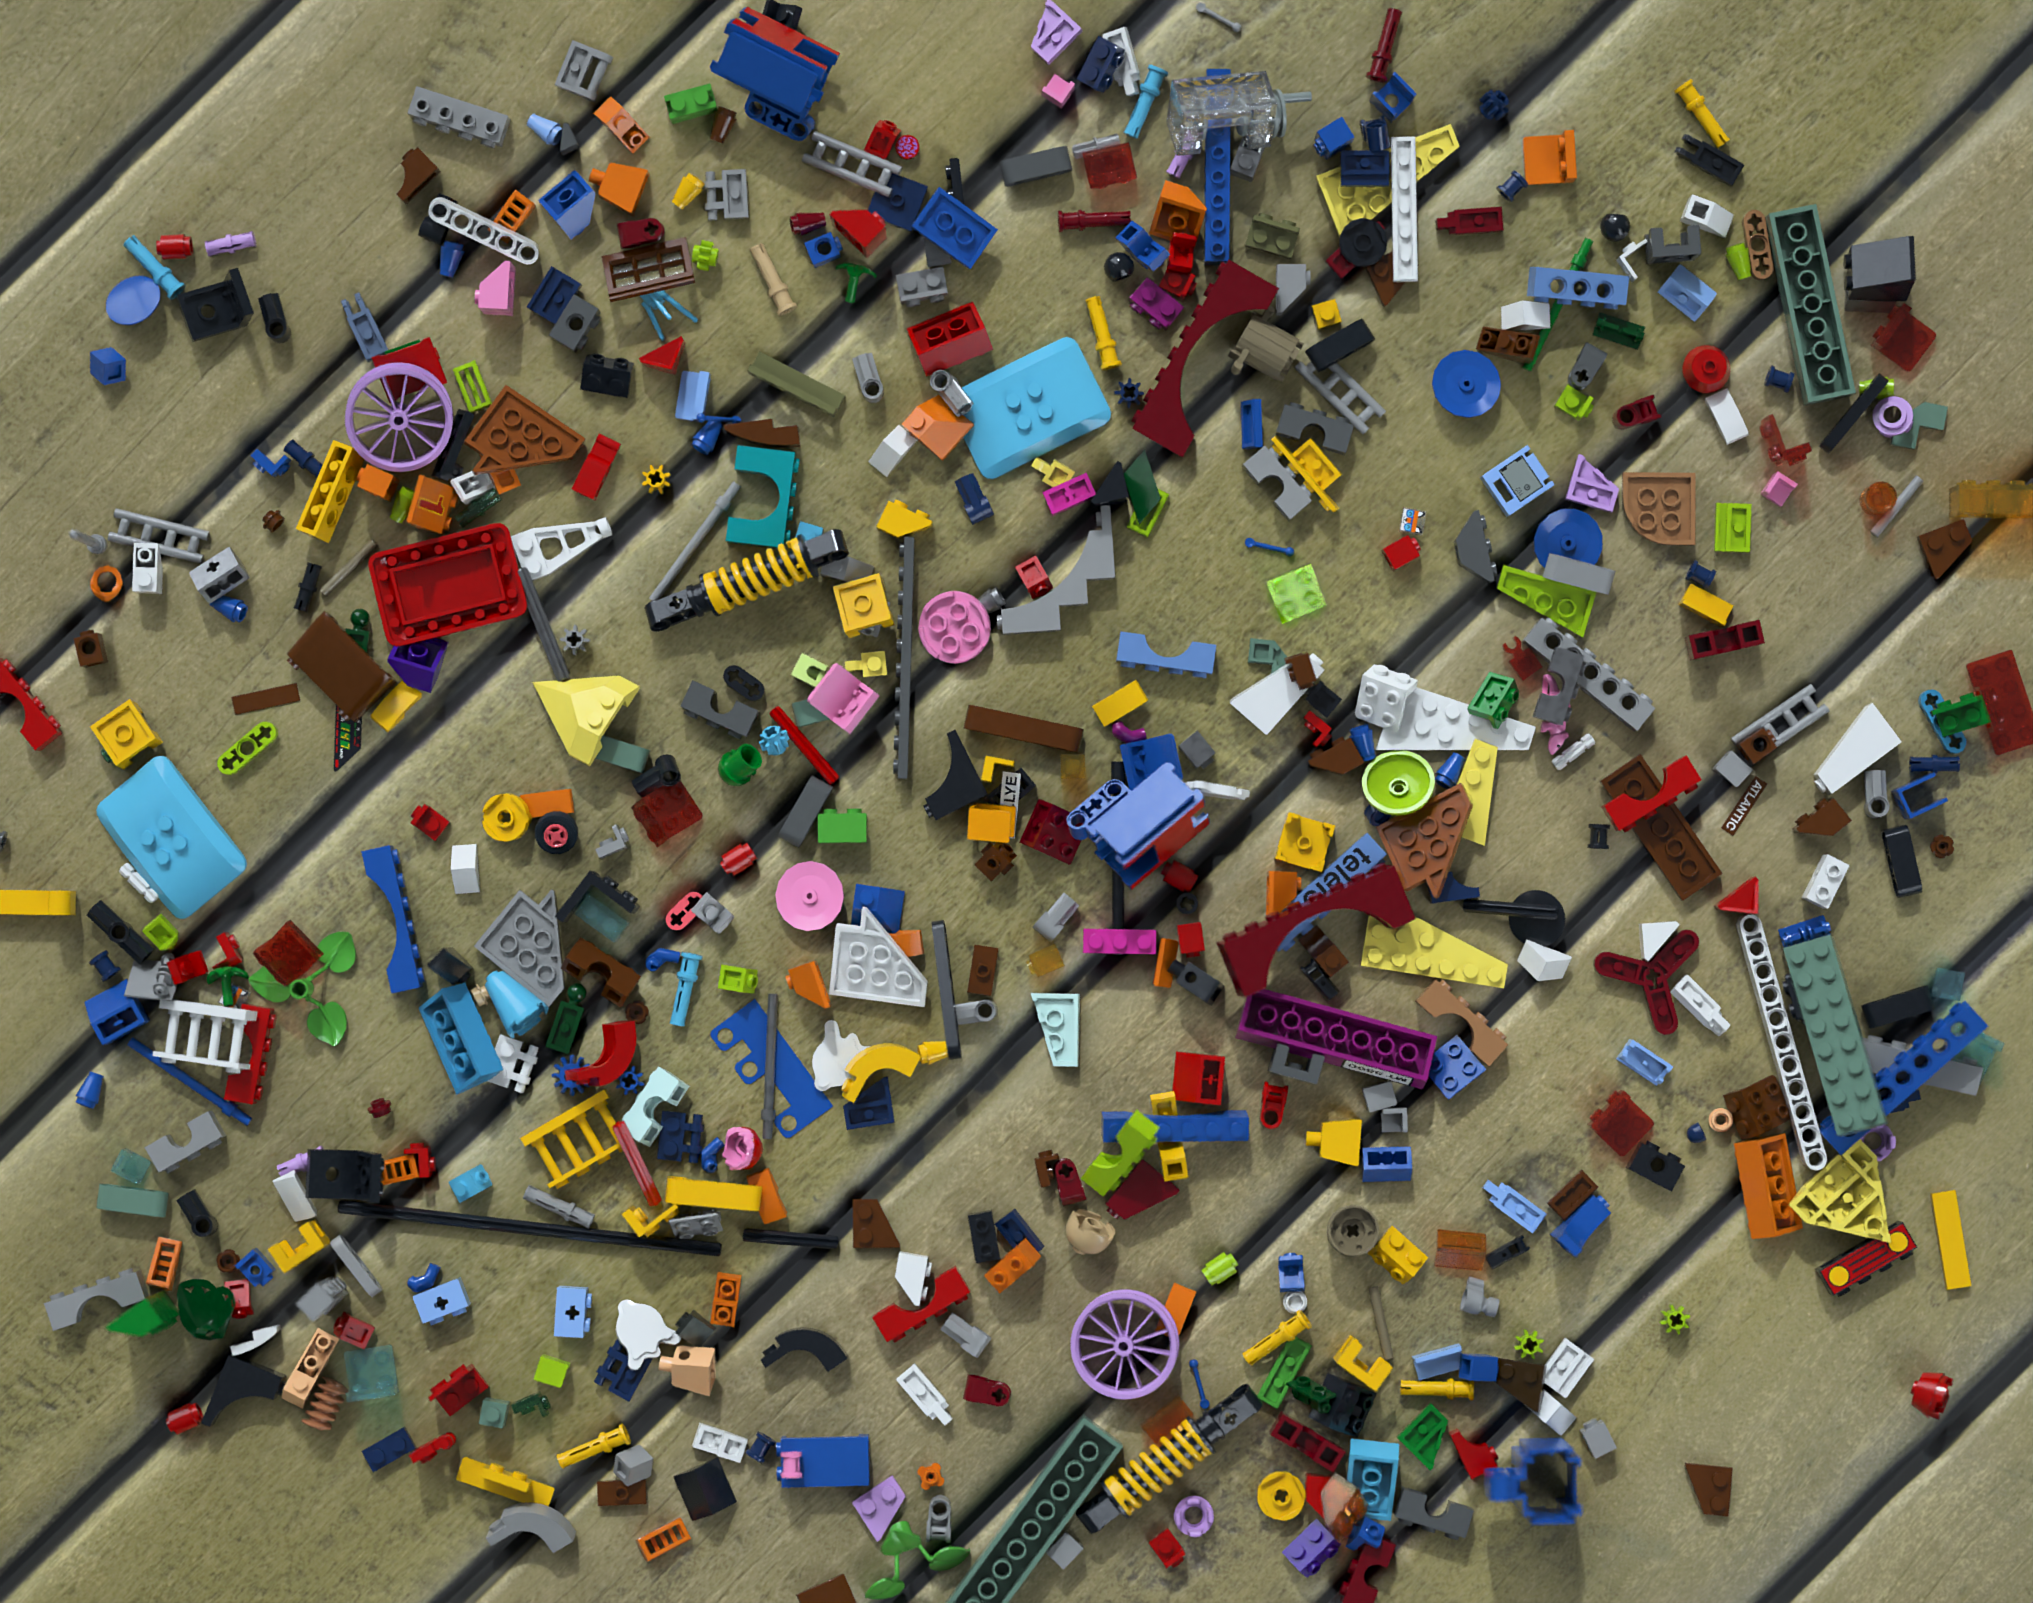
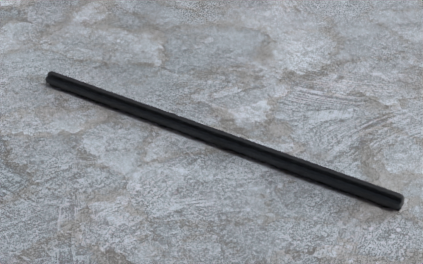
[338,1200,722,1256]

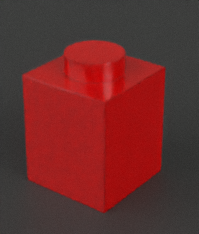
[1381,535,1421,571]
[1176,922,1205,958]

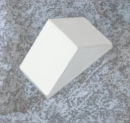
[1501,301,1550,331]
[868,425,917,477]
[450,471,495,505]
[451,844,480,894]
[1639,921,1680,961]
[1517,939,1572,981]
[1524,1389,1577,1436]

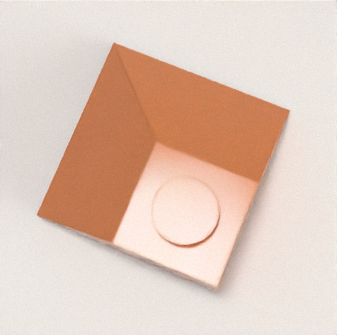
[1149,180,1207,248]
[902,395,974,461]
[1266,871,1301,915]
[785,960,832,1008]

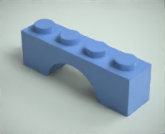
[1116,632,1216,678]

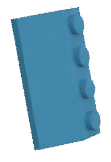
[419,983,504,1095]

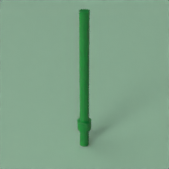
[1522,238,1593,372]

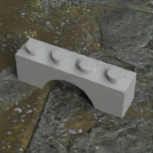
[44,1268,149,1331]
[296,1276,349,1321]

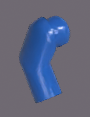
[646,948,681,971]
[701,1137,725,1173]
[407,1263,441,1292]

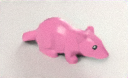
[1541,674,1571,755]

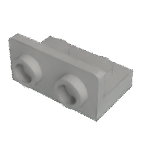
[896,266,948,307]

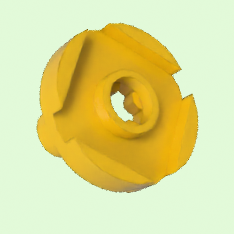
[482,793,532,842]
[1257,1471,1306,1521]

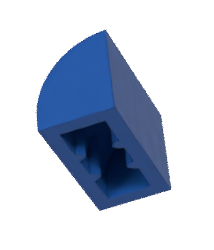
[1362,1146,1412,1182]

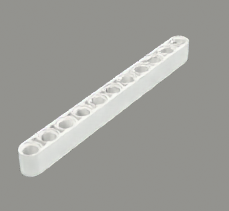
[1736,914,1827,1170]

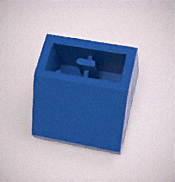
[84,979,150,1045]

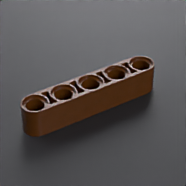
[964,705,1084,753]

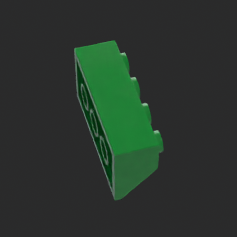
[105,1290,179,1337]

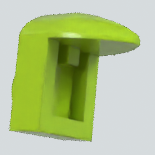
[142,914,179,951]

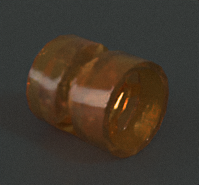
[1860,481,1897,516]

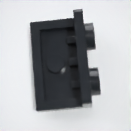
[580,353,634,398]

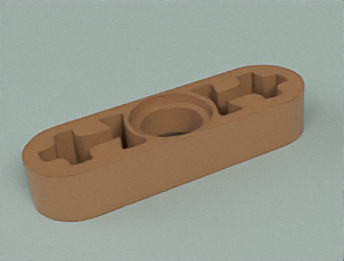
[1742,210,1773,281]

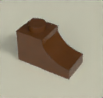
[397,147,441,205]
[1298,925,1349,978]

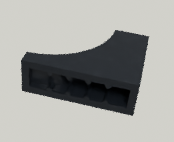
[923,730,988,821]
[201,1354,287,1427]

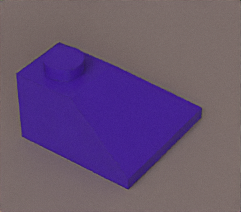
[387,638,449,693]

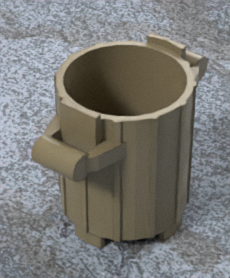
[1228,306,1304,382]

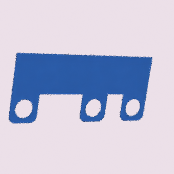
[711,999,833,1138]

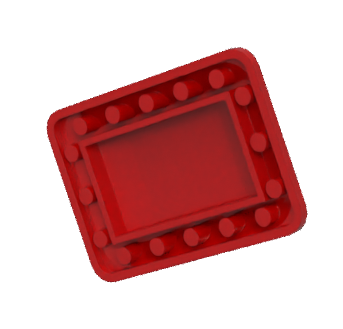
[368,523,527,646]

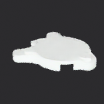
[1185,781,1250,800]
[812,1020,870,1091]
[616,1300,681,1370]

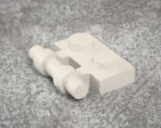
[488,1034,539,1093]

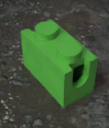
[664,83,718,124]
[818,809,867,843]

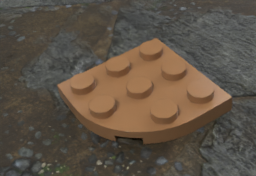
[1622,472,1696,546]

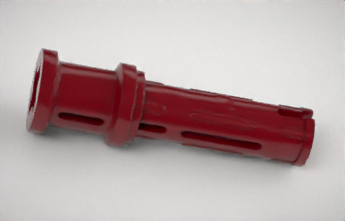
[1366,8,1402,83]
[1058,210,1131,232]

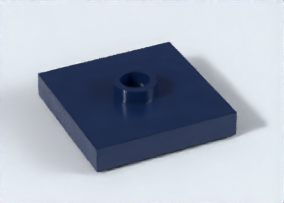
[868,173,928,232]

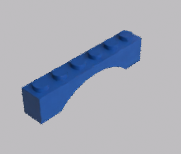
[361,845,425,993]
[1101,1110,1249,1142]

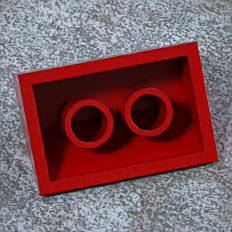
[829,210,887,258]
[906,301,993,377]

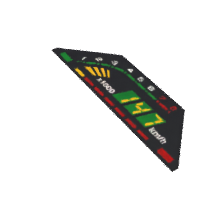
[334,705,362,771]

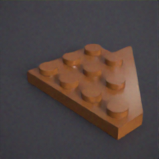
[464,385,585,475]
[1376,783,1473,899]

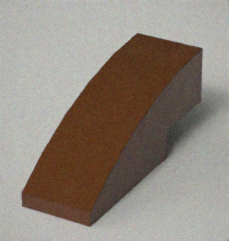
[724,419,801,448]

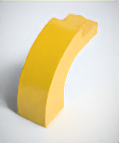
[841,1043,921,1103]
[1150,1091,1189,1182]

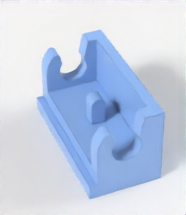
[1616,1039,1673,1086]

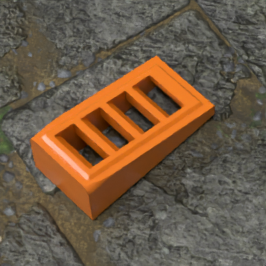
[488,190,536,245]
[380,1154,419,1186]
[146,1237,183,1291]
[636,1517,691,1562]

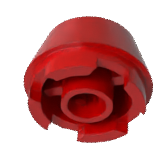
[1682,345,1731,393]
[1911,1372,1954,1420]

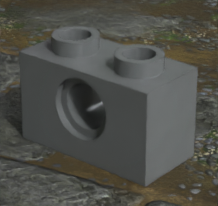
[549,294,601,353]

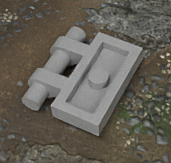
[703,169,749,221]

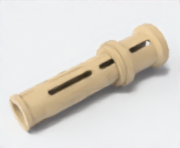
[750,243,798,316]

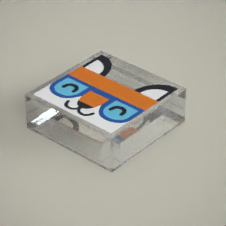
[1398,507,1427,536]
[217,982,251,1009]

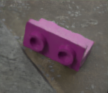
[1129,277,1184,330]

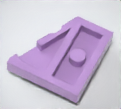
[1565,454,1619,513]
[852,1475,906,1541]

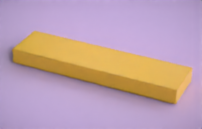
[1930,1190,1971,1290]

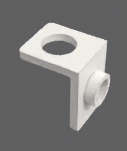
[1616,239,1648,282]

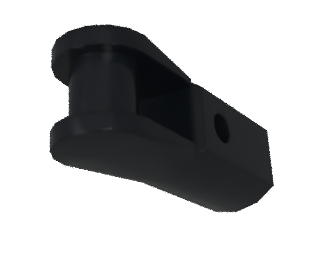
[1300,958,1340,1002]
[1484,1235,1530,1270]

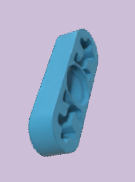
[1918,690,1966,754]

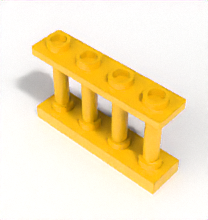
[520,1089,634,1189]

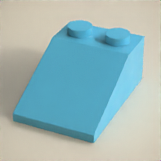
[1343,1439,1399,1521]

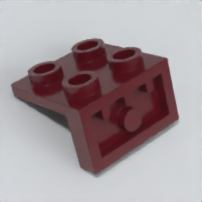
[1019,799,1084,865]

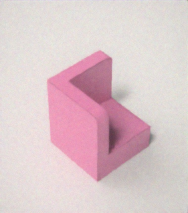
[1041,74,1075,109]
[1760,471,1798,507]

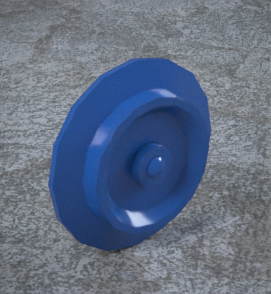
[1432,350,1501,418]
[1534,509,1603,568]

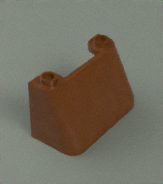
[287,611,397,722]

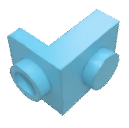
[448,1164,492,1203]

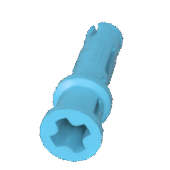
[1124,65,1168,139]
[123,235,186,300]
[670,952,703,1026]

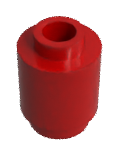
[156,234,193,260]
[720,843,757,876]
[1161,860,1198,892]
[166,1403,204,1435]

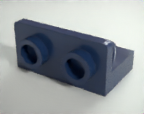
[1077,36,1125,93]

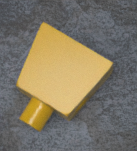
[1305,1119,1362,1166]

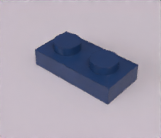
[994,1208,1045,1252]
[361,1426,417,1472]

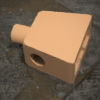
[659,1346,716,1396]

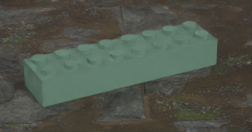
[1765,204,1856,406]
[1783,935,1888,1137]

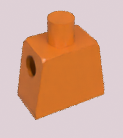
[589,163,650,217]

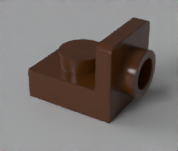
[1034,1150,1059,1188]

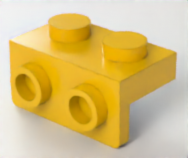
[1368,1226,1428,1284]

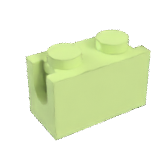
[791,653,830,688]

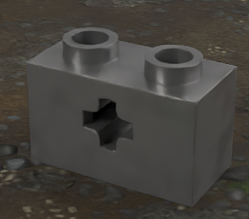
[189,547,250,604]

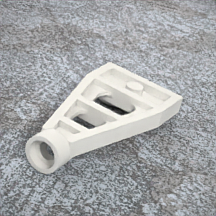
[511,517,612,581]

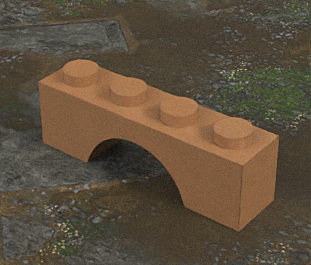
[1415,980,1508,1066]

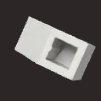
[1680,194,1734,238]
[132,543,163,594]
[895,1251,932,1306]

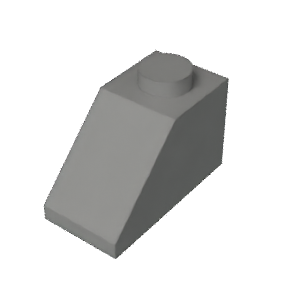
[1276,264,1311,316]
[820,556,874,583]

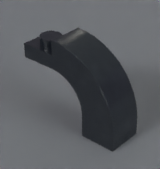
[760,1327,848,1372]

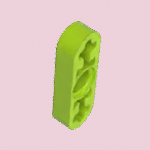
[217,722,278,775]

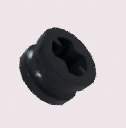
[1176,893,1198,914]

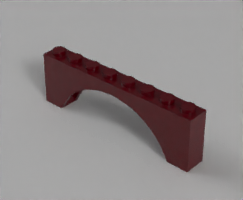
[1131,259,1280,457]
[1216,863,1415,998]

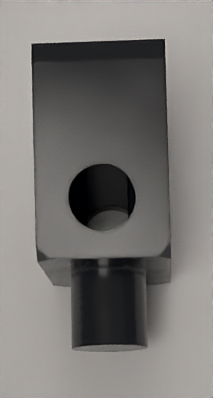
[1168,959,1224,1006]

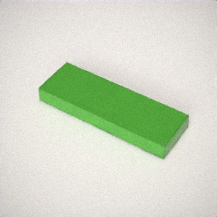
[1257,1336,1312,1410]

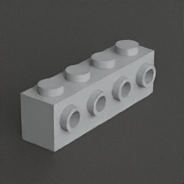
[407,86,511,148]

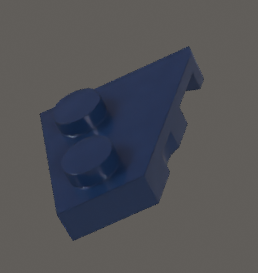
[843,1076,895,1130]

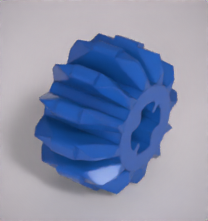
[552,1055,590,1096]

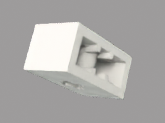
[1802,854,1849,909]

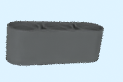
[999,146,1073,187]
[778,776,833,848]

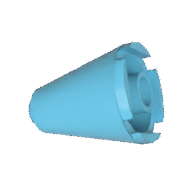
[485,970,549,1038]

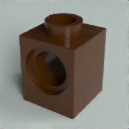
[73,630,108,668]
[1736,728,1777,765]

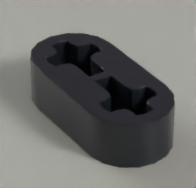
[723,665,765,701]

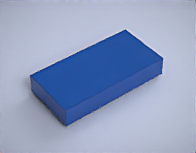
[1241,399,1263,450]

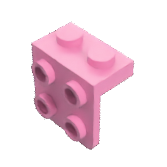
[808,663,879,734]

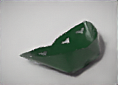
[177,1279,236,1340]

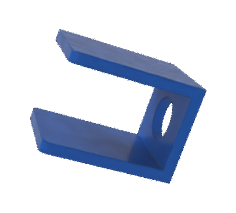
[1369,72,1417,123]
[1891,772,1948,820]

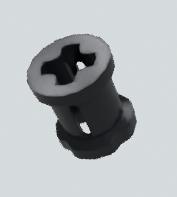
[1587,824,1610,849]

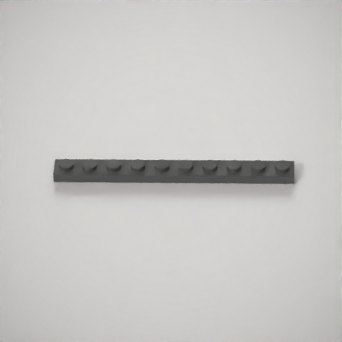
[893,537,915,779]

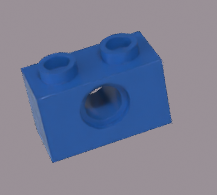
[1313,117,1354,160]

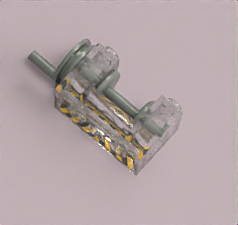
[1166,71,1312,156]

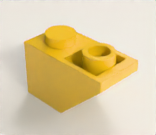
[876,499,933,539]

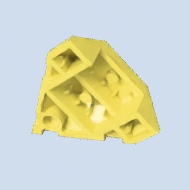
[533,675,640,766]
[1788,1139,1891,1243]

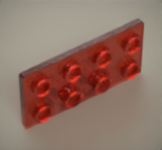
[1966,650,2033,755]

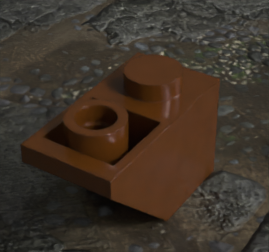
[1307,736,1364,775]
[1792,798,1852,836]

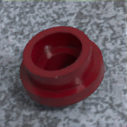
[367,1098,391,1118]

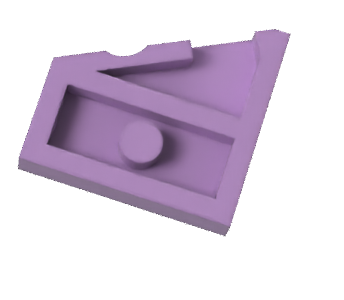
[1031,0,1082,65]

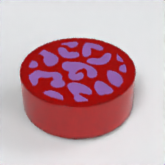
[895,135,920,160]

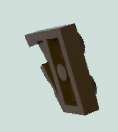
[1494,1358,1547,1412]

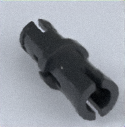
[293,562,322,613]

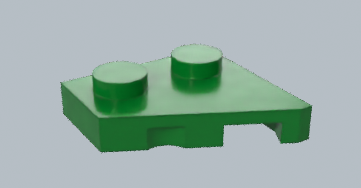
[1397,1403,1448,1471]

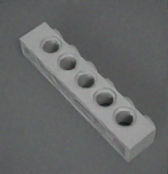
[1521,617,1655,732]

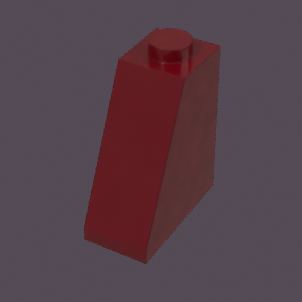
[1105,1158,1180,1220]

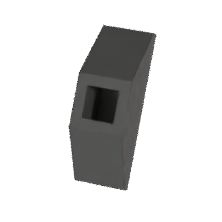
[1454,510,1497,584]

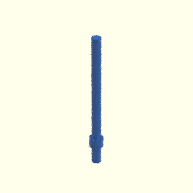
[127,1037,252,1126]

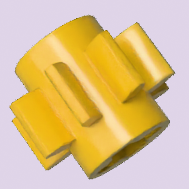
[642,465,671,494]

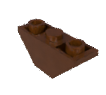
[1476,327,1540,364]

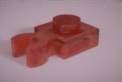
[1502,636,1543,681]

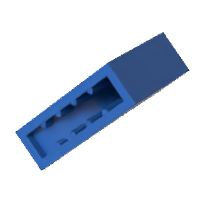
[1550,1195,1611,1257]

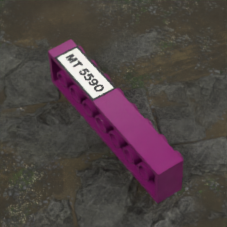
[1235,989,1437,1089]

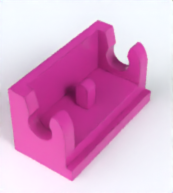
[1042,473,1096,516]

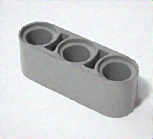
[1543,553,1616,595]

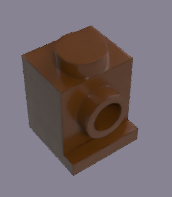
[1284,651,1317,690]

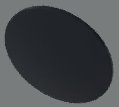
[1508,890,1565,947]

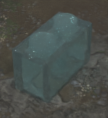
[575,894,630,943]

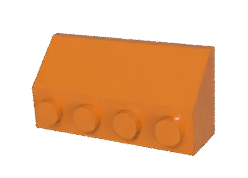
[1734,1133,1803,1239]

